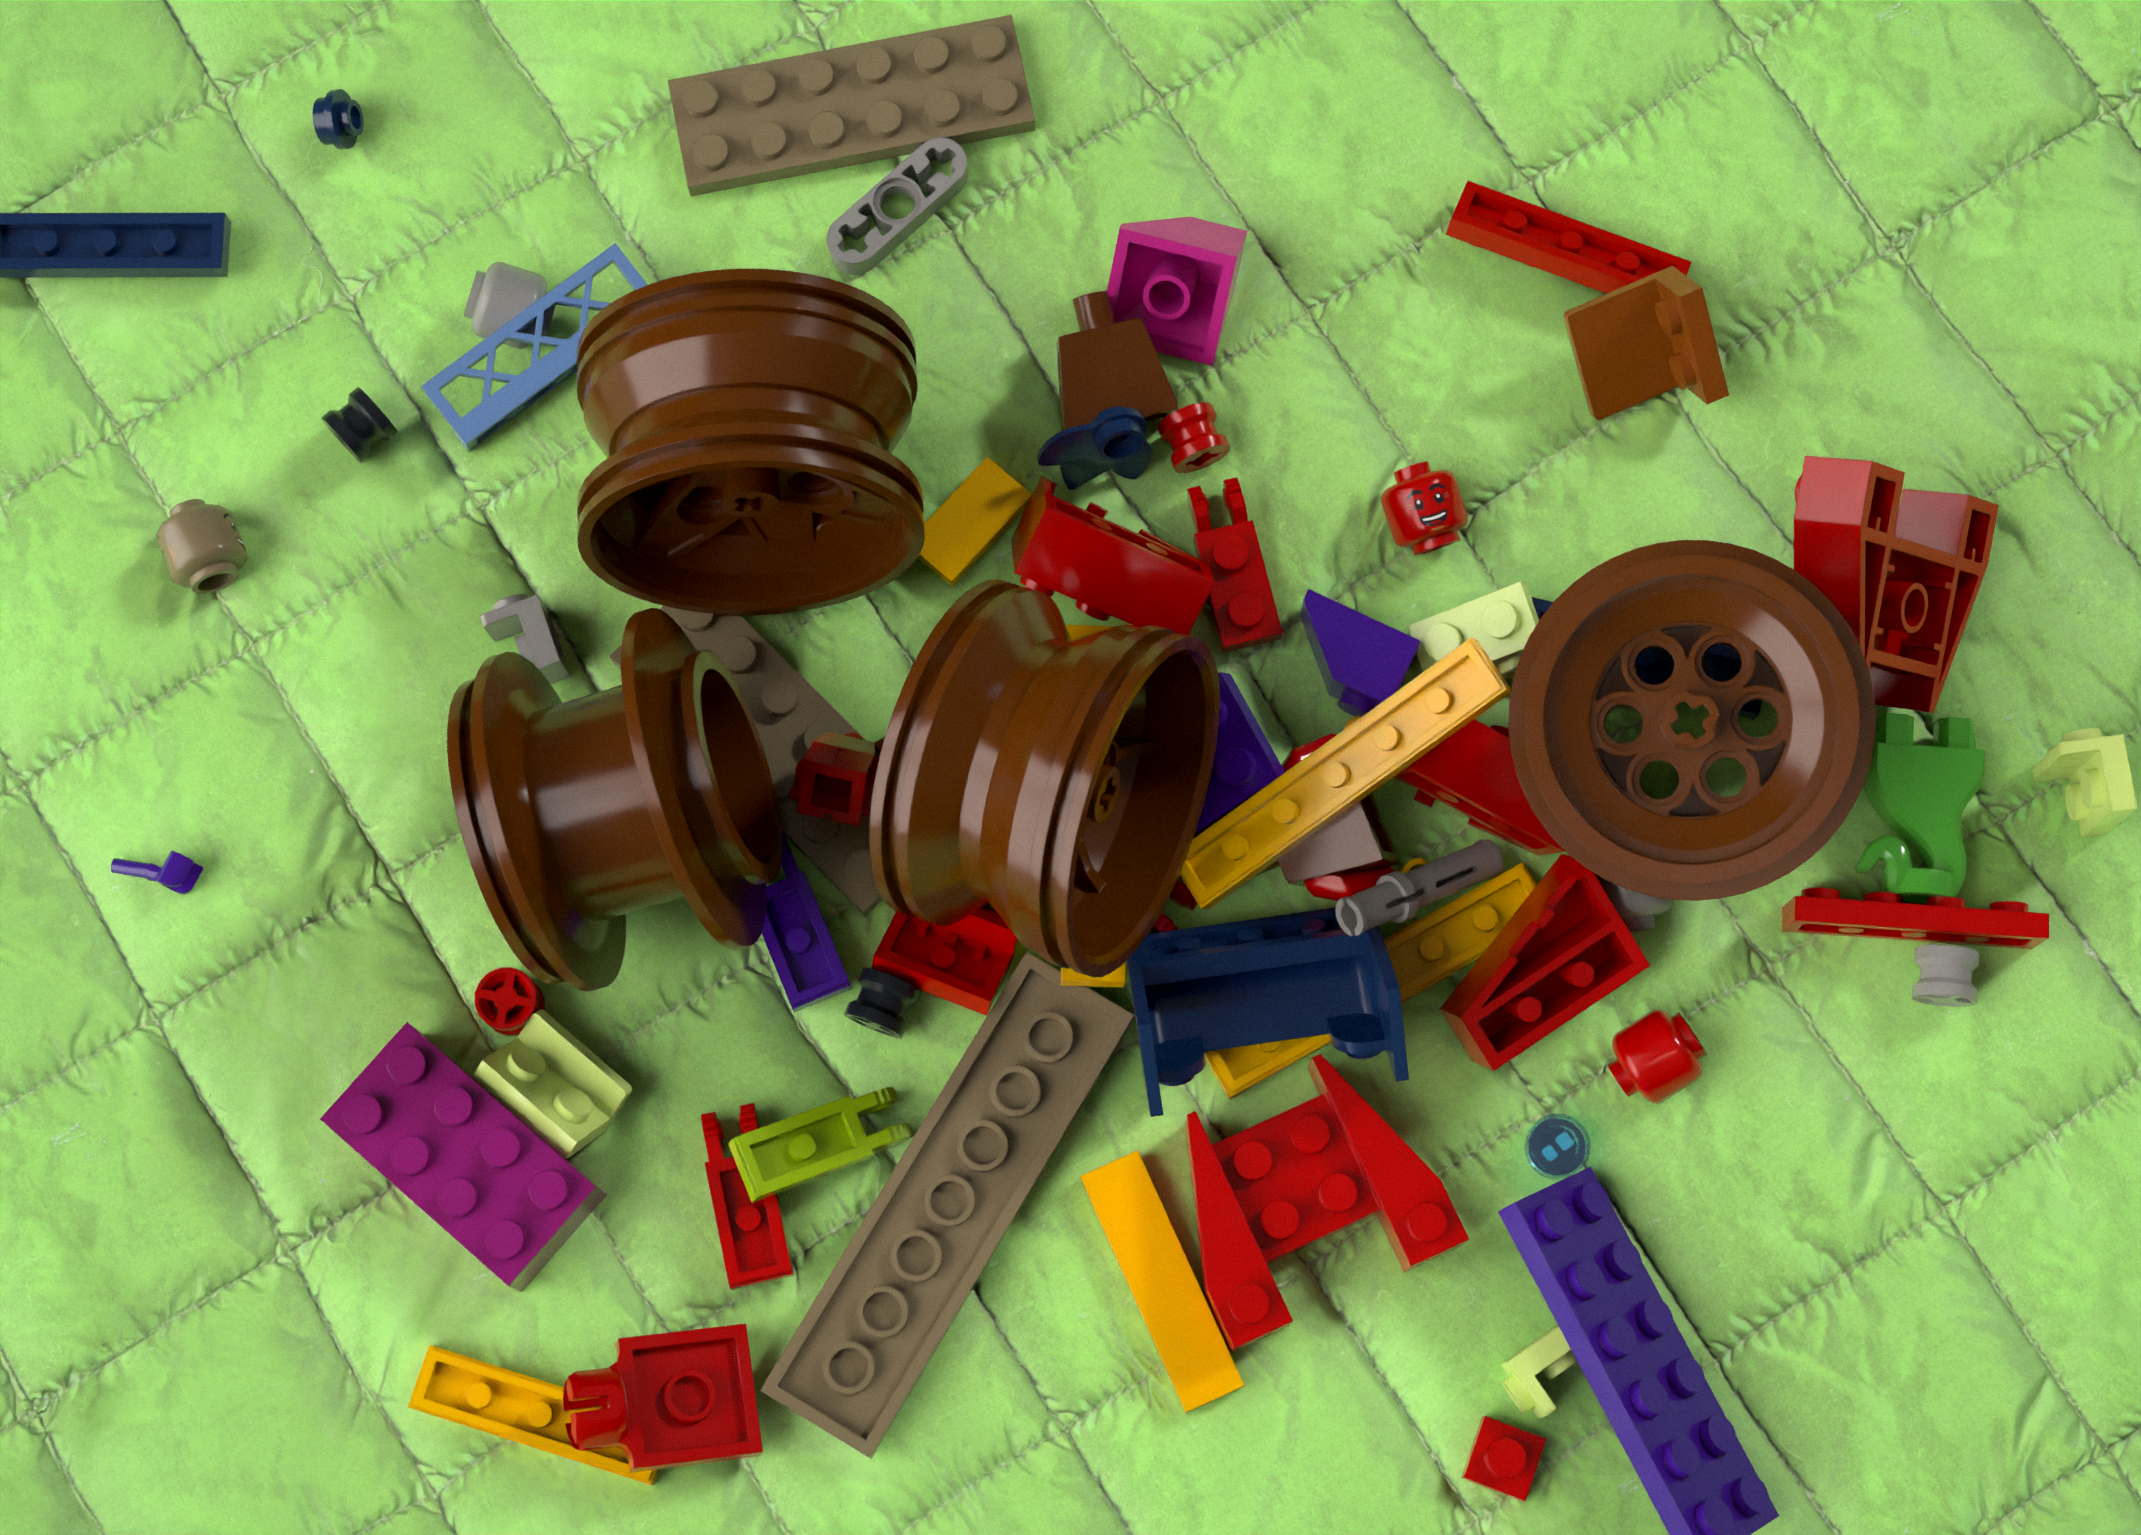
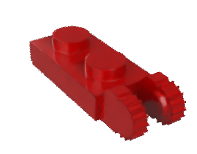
[1187,477,1283,653]
[701,1103,795,1290]

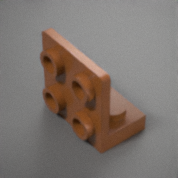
[1563,266,1729,420]

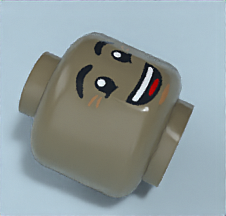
[156,499,247,594]

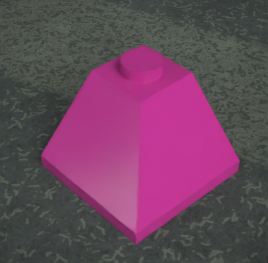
[1107,217,1248,366]

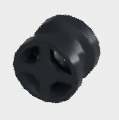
[321,387,398,463]
[844,968,921,1038]

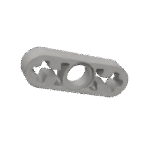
[827,137,968,275]

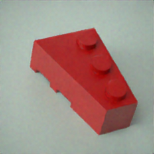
[1011,475,1215,635]

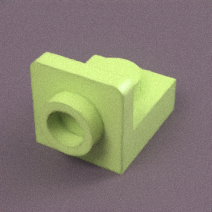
[1501,1325,1577,1418]

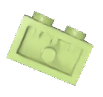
[1408,581,1539,679]
[2032,728,2138,838]
[472,1009,632,1159]

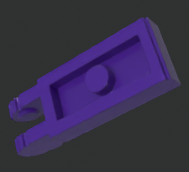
[762,832,852,1013]

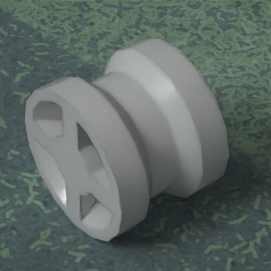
[1912,945,1980,1007]

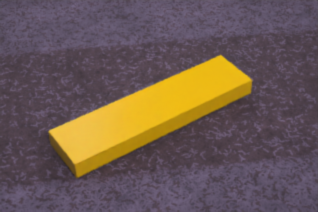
[1080,1150,1245,1413]
[408,1345,659,1485]

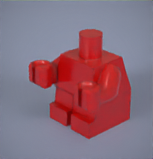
[789,732,879,826]

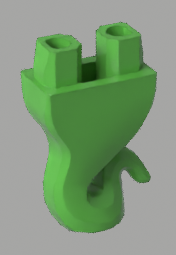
[1855,713,1985,905]

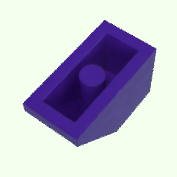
[1300,589,1421,717]

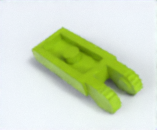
[728,1086,913,1203]

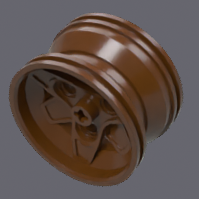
[577,269,925,615]
[869,579,1220,978]

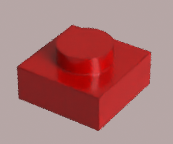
[1461,1416,1546,1502]

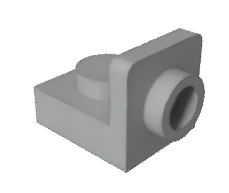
[480,594,571,684]

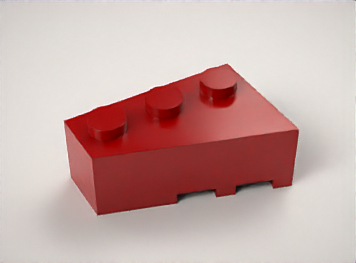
[1393,719,1565,856]
[1440,854,1650,1071]

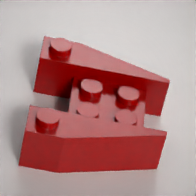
[1794,456,1999,713]
[1185,1054,1469,1353]

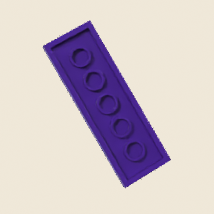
[1498,1167,1779,1535]

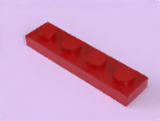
[1446,181,1692,293]
[1782,888,2049,949]

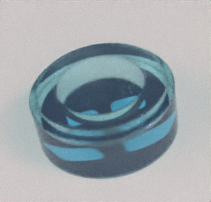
[1524,1114,1591,1179]

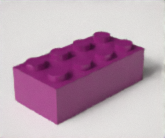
[320,1022,607,1292]

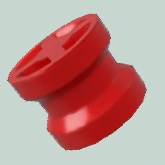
[1157,402,1230,473]
[474,967,545,1036]

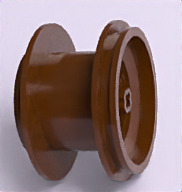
[1508,540,1876,901]
[447,608,783,992]

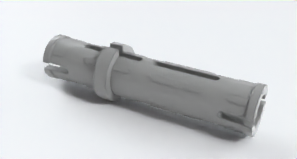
[1335,839,1503,936]

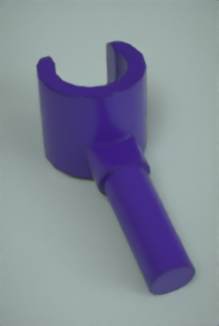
[111,850,203,895]

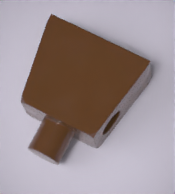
[1056,291,1179,431]

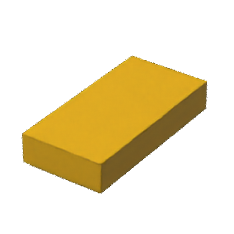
[918,457,1032,587]

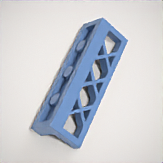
[421,243,648,452]

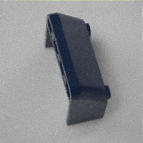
[1127,907,1409,1117]

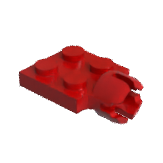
[563,1324,763,1473]

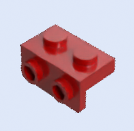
[871,908,1018,1016]

